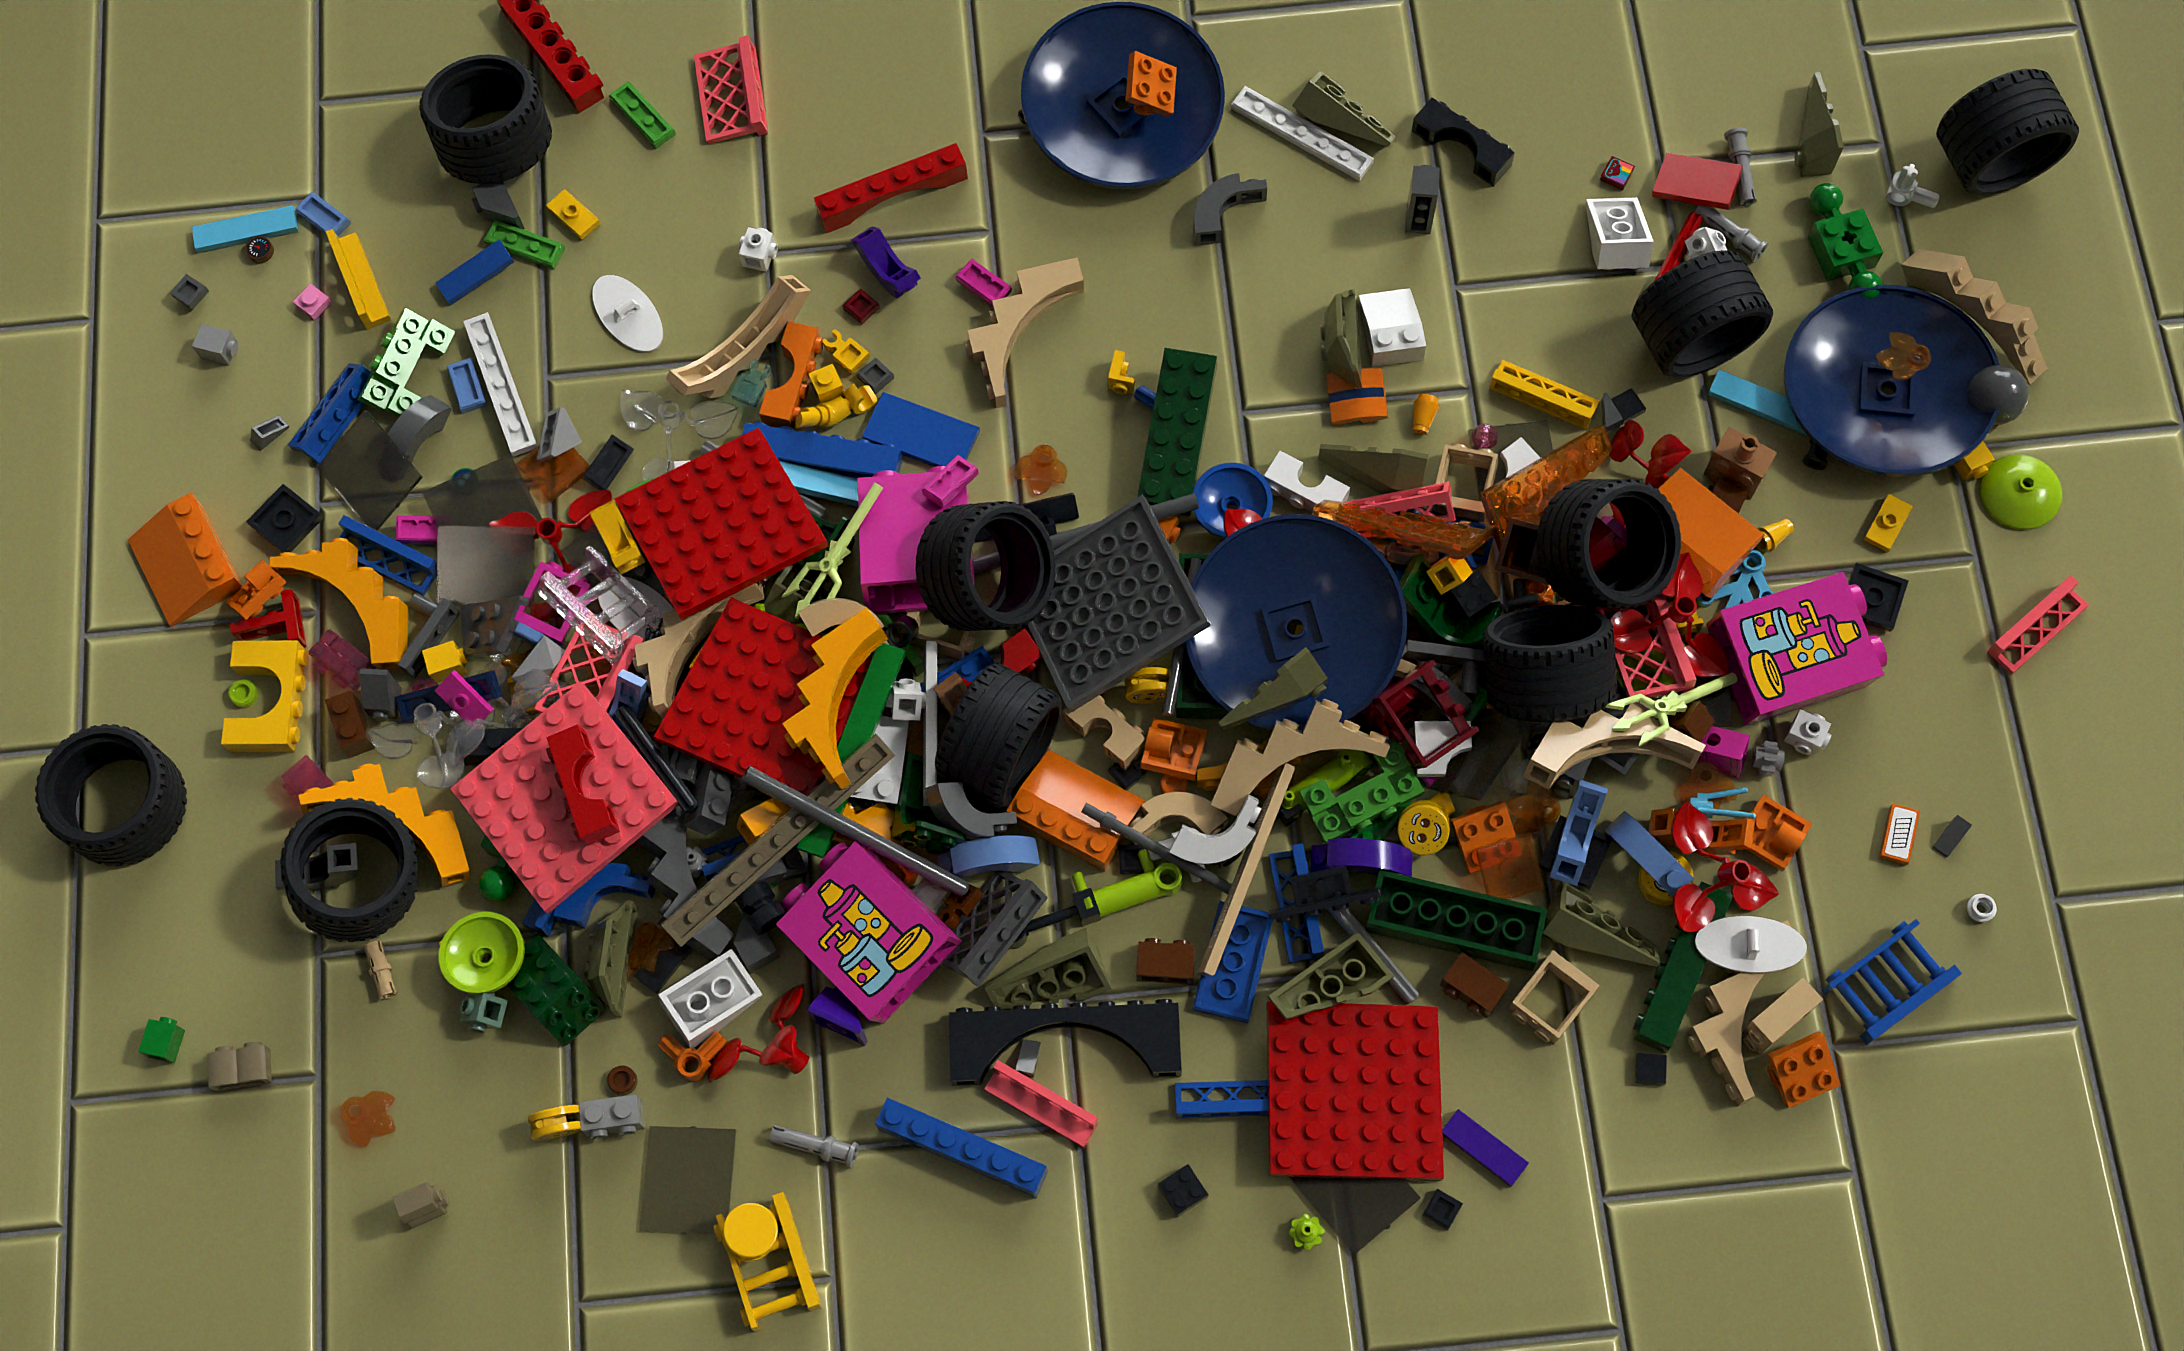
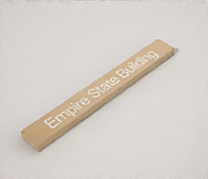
[1197,763,1295,977]

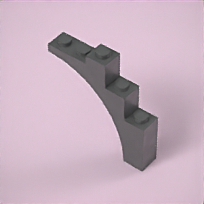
[635,782,734,961]

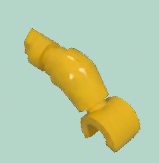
[796,383,877,428]

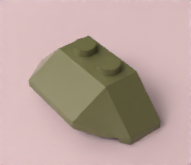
[1320,289,1362,388]
[584,900,638,1018]

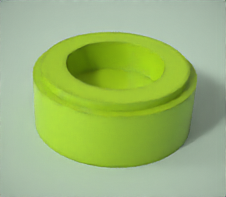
[228,679,258,708]

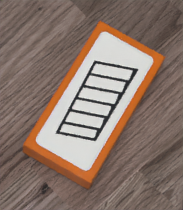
[1879,803,1920,865]

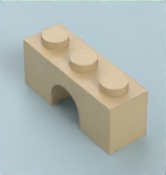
[1062,695,1146,771]

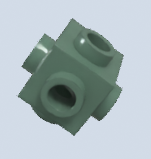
[459,992,508,1033]

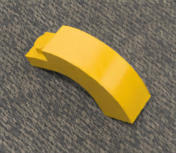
[590,500,645,574]

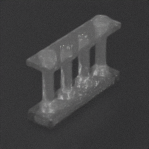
[538,545,663,664]

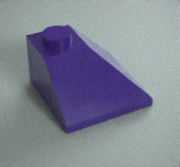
[807,986,867,1046]

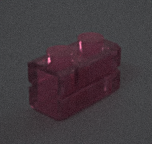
[308,629,376,691]

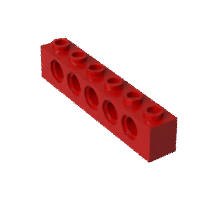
[497,0,604,113]

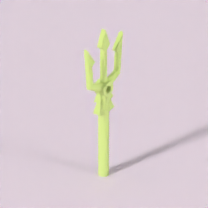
[781,482,883,619]
[1605,673,1737,747]

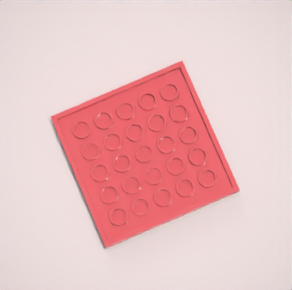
[450,681,678,914]

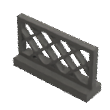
[941,871,1048,987]

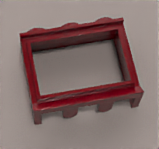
[1372,660,1480,769]

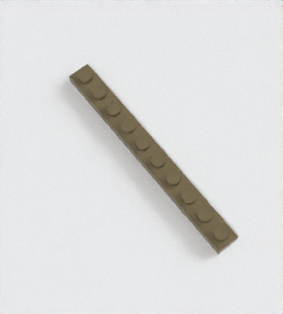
[661,733,896,947]

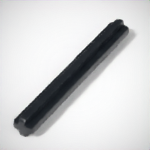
[615,706,698,814]

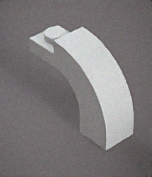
[1170,794,1261,864]

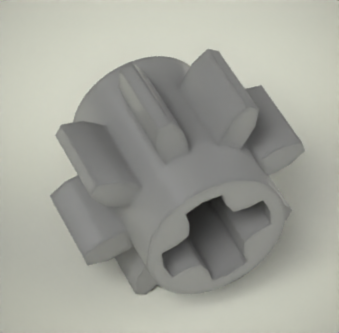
[1752,741,1785,777]

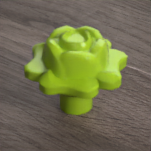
[1289,1214,1325,1251]

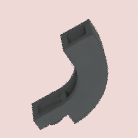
[1194,173,1267,245]

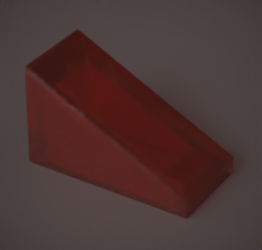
[530,603,568,623]

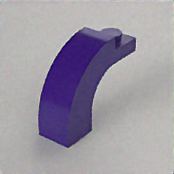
[851,226,921,298]
[1310,838,1413,877]

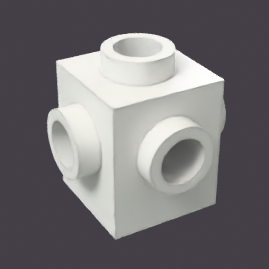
[739,227,778,272]
[1685,227,1727,259]
[886,679,926,721]
[1784,709,1832,756]

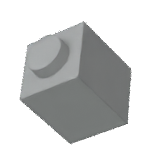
[192,324,239,365]

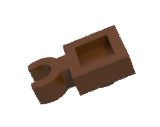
[937,884,984,930]

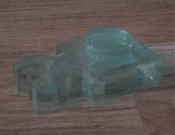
[731,359,771,408]

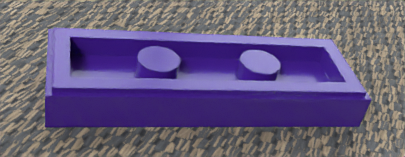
[1442,1109,1529,1187]

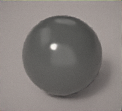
[1967,365,2029,425]

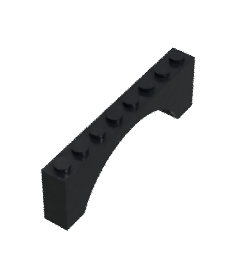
[949,999,1182,1086]

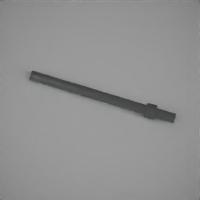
[1162,558,1202,716]
[1081,803,1232,894]

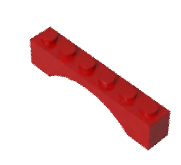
[814,143,968,234]

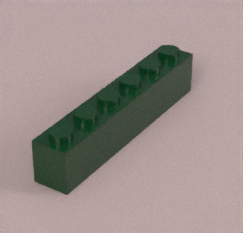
[1632,881,1733,1054]

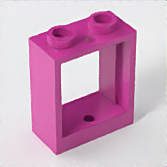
[514,561,591,645]

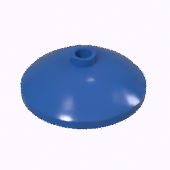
[1193,463,1273,539]

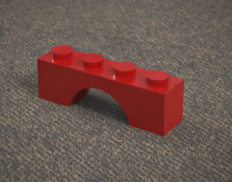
[937,628,1042,703]
[546,724,620,845]

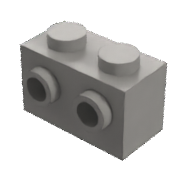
[579,1094,645,1139]

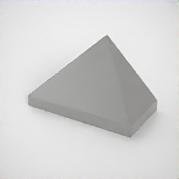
[537,407,582,462]
[511,635,565,695]

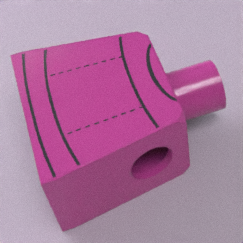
[1697,726,1750,779]

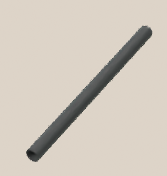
[973,493,1199,575]
[741,765,969,897]

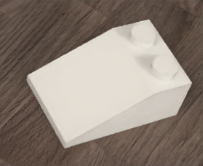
[1586,197,1654,270]
[1358,288,1426,367]
[850,716,909,804]
[658,949,763,1048]

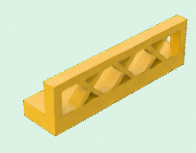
[325,229,391,330]
[1489,360,1600,430]

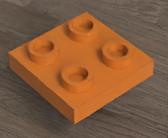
[1125,51,1177,117]
[226,560,287,620]
[1140,718,1208,781]
[1746,794,1812,872]
[1450,801,1522,874]
[1767,1031,1841,1108]

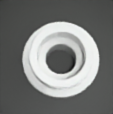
[1967,894,1997,922]

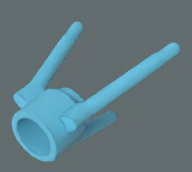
[1690,788,1756,821]

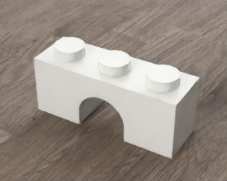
[1264,451,1350,521]

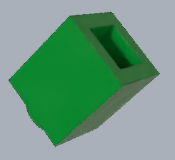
[138,1017,185,1063]

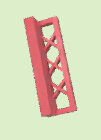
[1342,481,1456,538]
[1987,575,2089,675]
[984,1060,1099,1148]

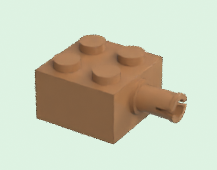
[1704,427,1777,499]

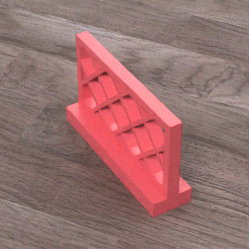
[694,35,769,144]
[1596,594,1697,698]
[534,615,644,714]

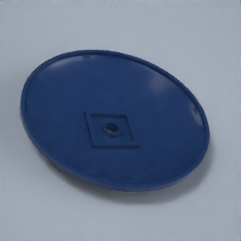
[1021,2,1225,189]
[1784,285,2000,477]
[1185,514,1407,731]

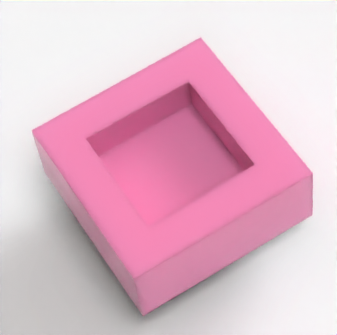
[293,284,332,320]

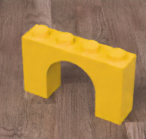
[221,640,308,753]

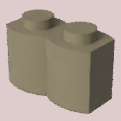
[207,1042,272,1091]
[393,1182,450,1228]

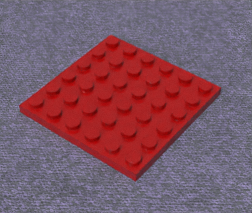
[614,428,829,620]
[654,597,872,795]
[1266,1001,1444,1181]

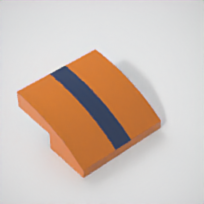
[1326,368,1388,426]

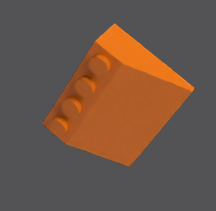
[1624,467,1765,599]
[128,492,243,627]
[1006,750,1145,872]

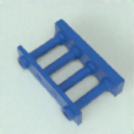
[1822,919,1962,1045]

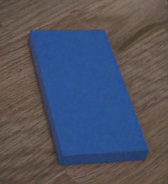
[862,392,980,467]
[1193,901,1273,1024]

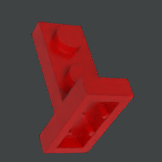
[230,589,307,648]

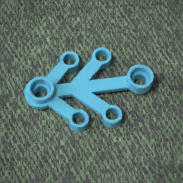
[1696,550,1774,609]

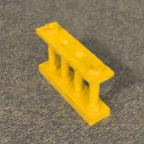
[714,1192,822,1332]

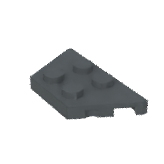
[460,595,529,658]

